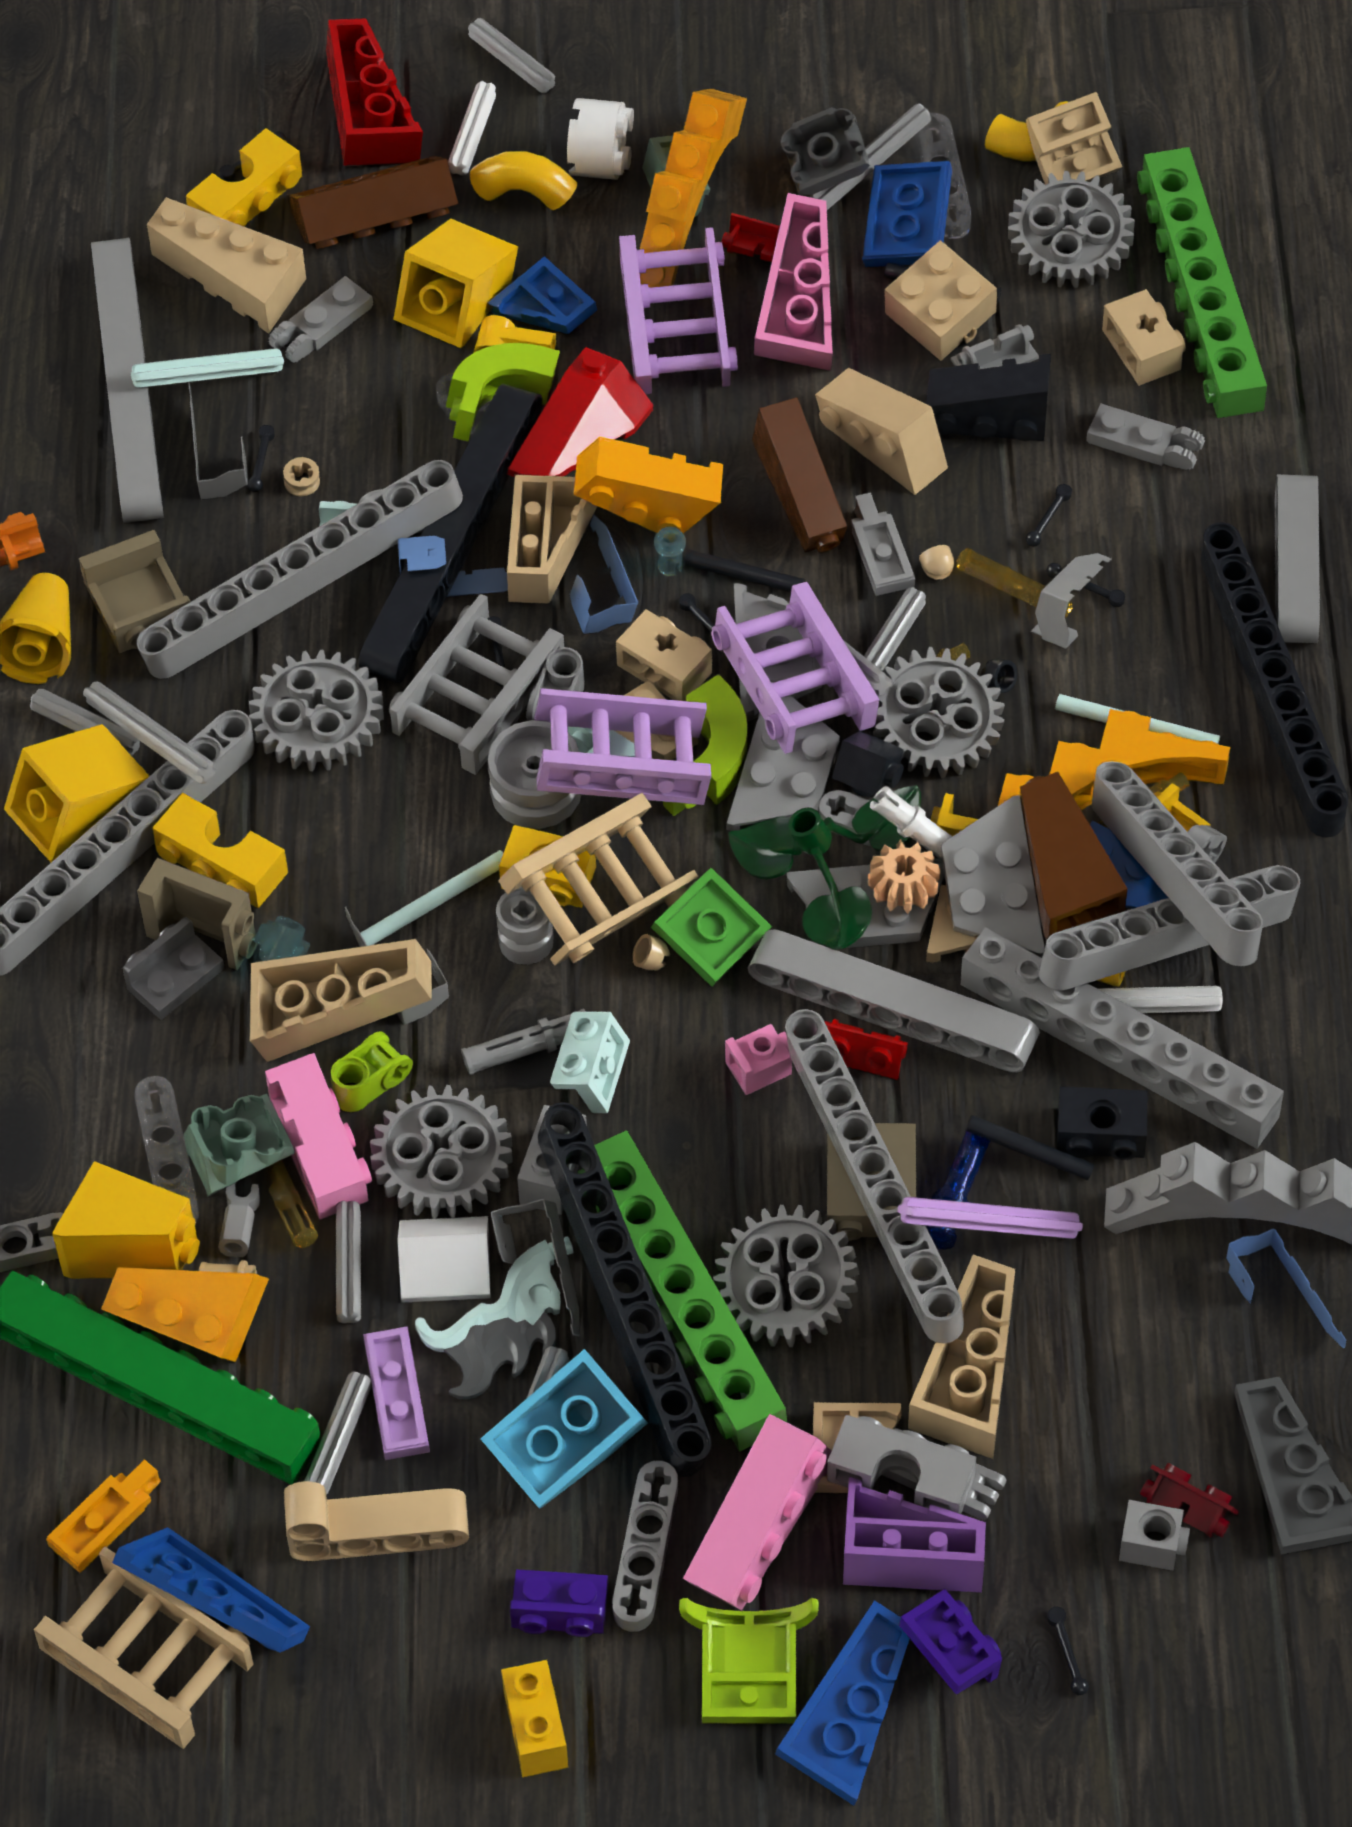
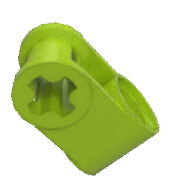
[331,1031,413,1112]

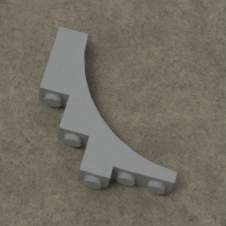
[1104,1142,1352,1245]

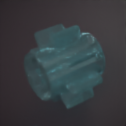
[254,916,310,961]

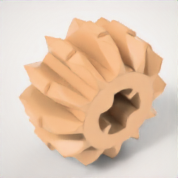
[868,839,940,914]

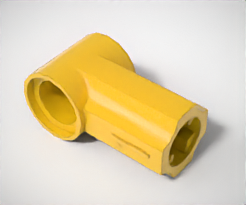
[473,315,556,353]

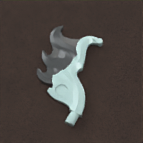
[415,1236,574,1400]

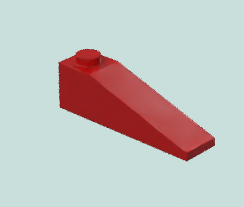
[508,347,653,477]

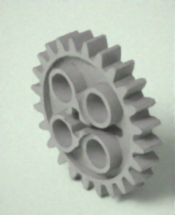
[1008,171,1135,288]
[873,647,1005,778]
[249,650,384,771]
[370,1085,513,1219]
[713,1205,859,1347]

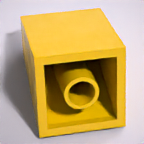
[393,219,518,348]
[4,724,149,863]
[52,1161,200,1279]

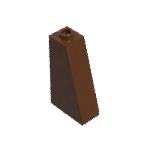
[752,397,847,552]
[1019,772,1128,940]

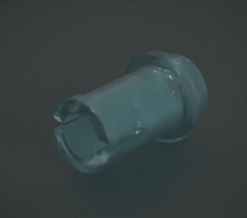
[654,527,686,576]

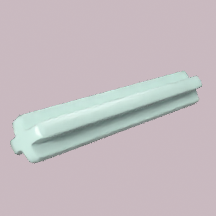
[131,348,284,388]

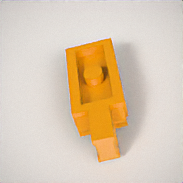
[46,1459,161,1573]

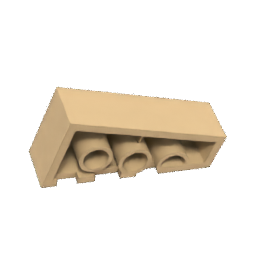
[147,197,306,333]
[250,939,432,1062]
[908,1255,1015,1459]

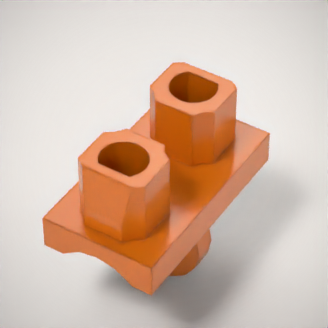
[0,512,45,571]

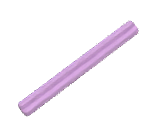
[898,1197,1083,1239]

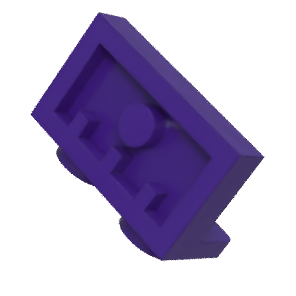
[510,1569,608,1637]
[899,1589,1002,1695]

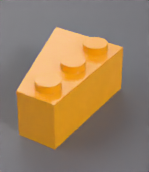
[574,436,723,541]
[101,1267,269,1362]

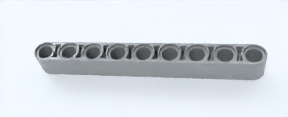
[91,238,164,523]
[136,460,463,679]
[0,710,255,976]
[785,1009,964,1343]

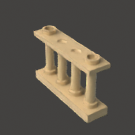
[498,793,699,966]
[34,1547,253,1749]

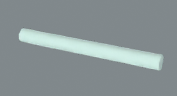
[1055,694,1220,744]
[360,850,503,946]

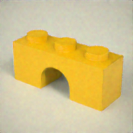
[186,128,302,227]
[152,792,288,908]

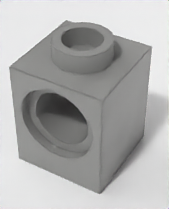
[1119,1500,1190,1571]

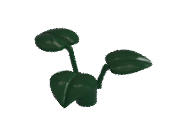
[728,785,921,950]

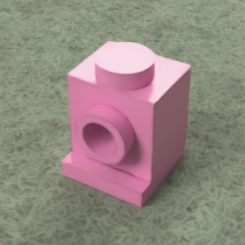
[725,1024,792,1095]

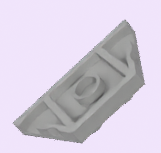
[734,583,822,722]
[726,682,840,831]
[941,795,1045,957]
[787,858,945,948]

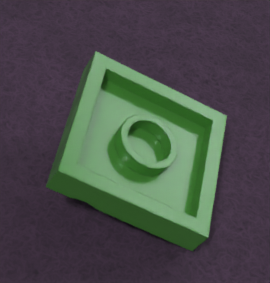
[651,868,772,987]

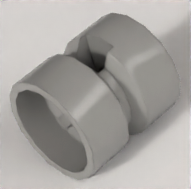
[496,887,554,965]

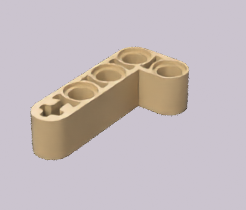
[284,1481,469,1561]

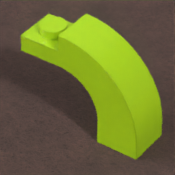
[446,343,560,442]
[663,674,748,816]

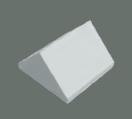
[398,1216,491,1303]

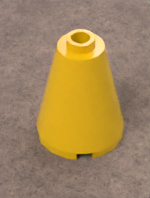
[0,573,71,684]

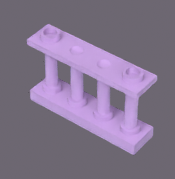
[619,228,738,394]
[712,582,880,754]
[534,688,711,805]

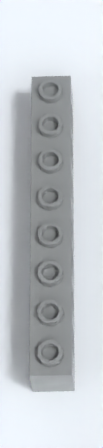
[961,927,1284,1149]

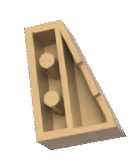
[815,368,948,495]

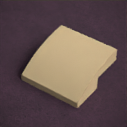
[1026,92,1122,185]

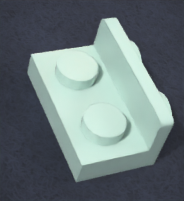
[550,1012,630,1113]

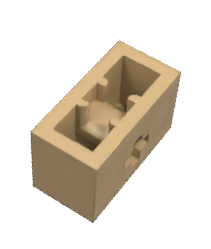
[1102,289,1186,386]
[616,609,712,701]

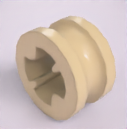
[283,457,320,497]

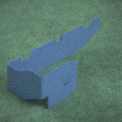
[570,515,638,634]
[397,536,508,597]
[1226,1229,1346,1348]

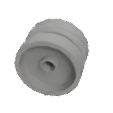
[488,720,581,829]

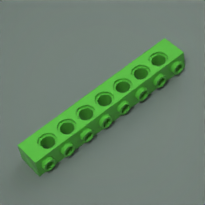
[1137,147,1267,418]
[577,1130,787,1452]

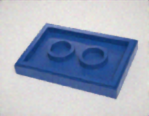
[862,161,952,267]

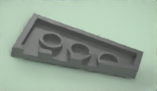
[1234,1376,1352,1555]

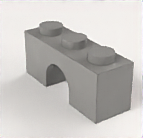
[827,1415,977,1514]

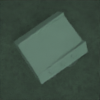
[183,1094,295,1197]

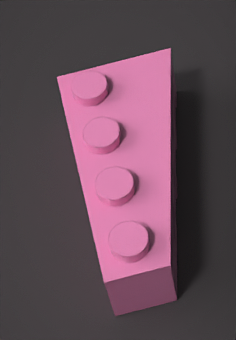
[754,193,833,371]
[683,1414,832,1611]

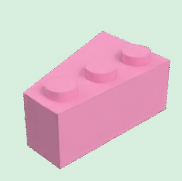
[265,1053,372,1220]

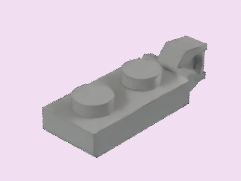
[851,493,915,596]

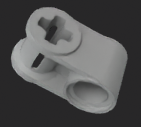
[526,647,585,727]

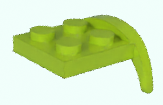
[679,1598,819,1723]

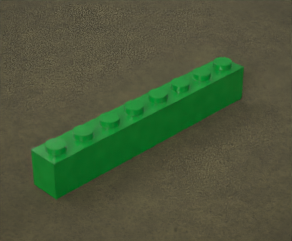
[0,1270,321,1485]

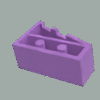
[843,1477,986,1593]

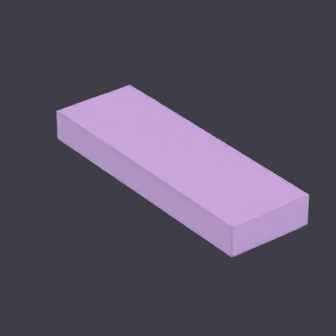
[363,1327,430,1460]

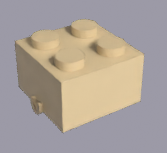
[885,240,997,361]

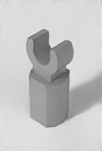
[218,1184,260,1257]

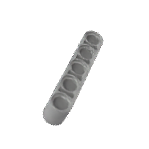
[1275,474,1320,643]

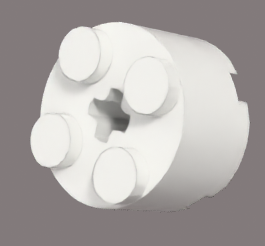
[567,98,634,180]

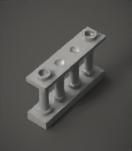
[389,594,564,775]

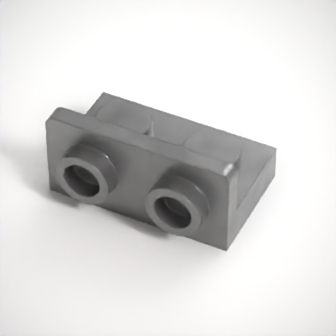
[123,917,225,1020]

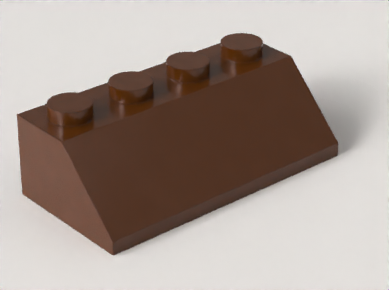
[287,156,458,249]

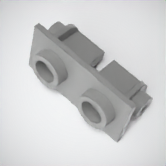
[951,324,1039,369]

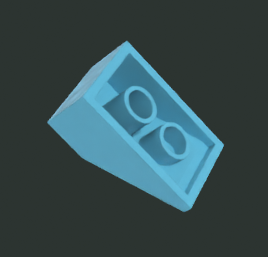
[481,1349,648,1509]

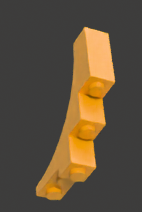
[639,89,747,288]
[998,709,1230,810]

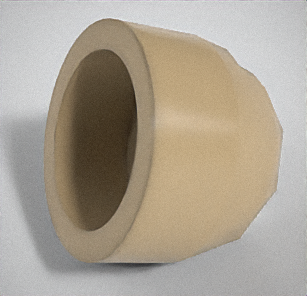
[919,545,954,580]
[633,934,670,970]

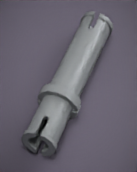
[461,1008,586,1075]

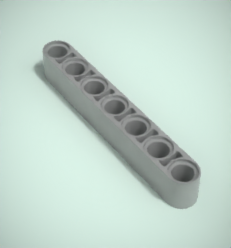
[1091,761,1263,966]
[1039,865,1300,990]
[748,930,1040,1072]

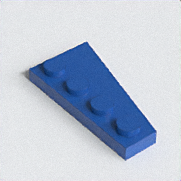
[112,1527,310,1653]
[775,1600,910,1806]

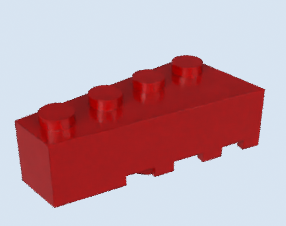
[326,18,423,166]

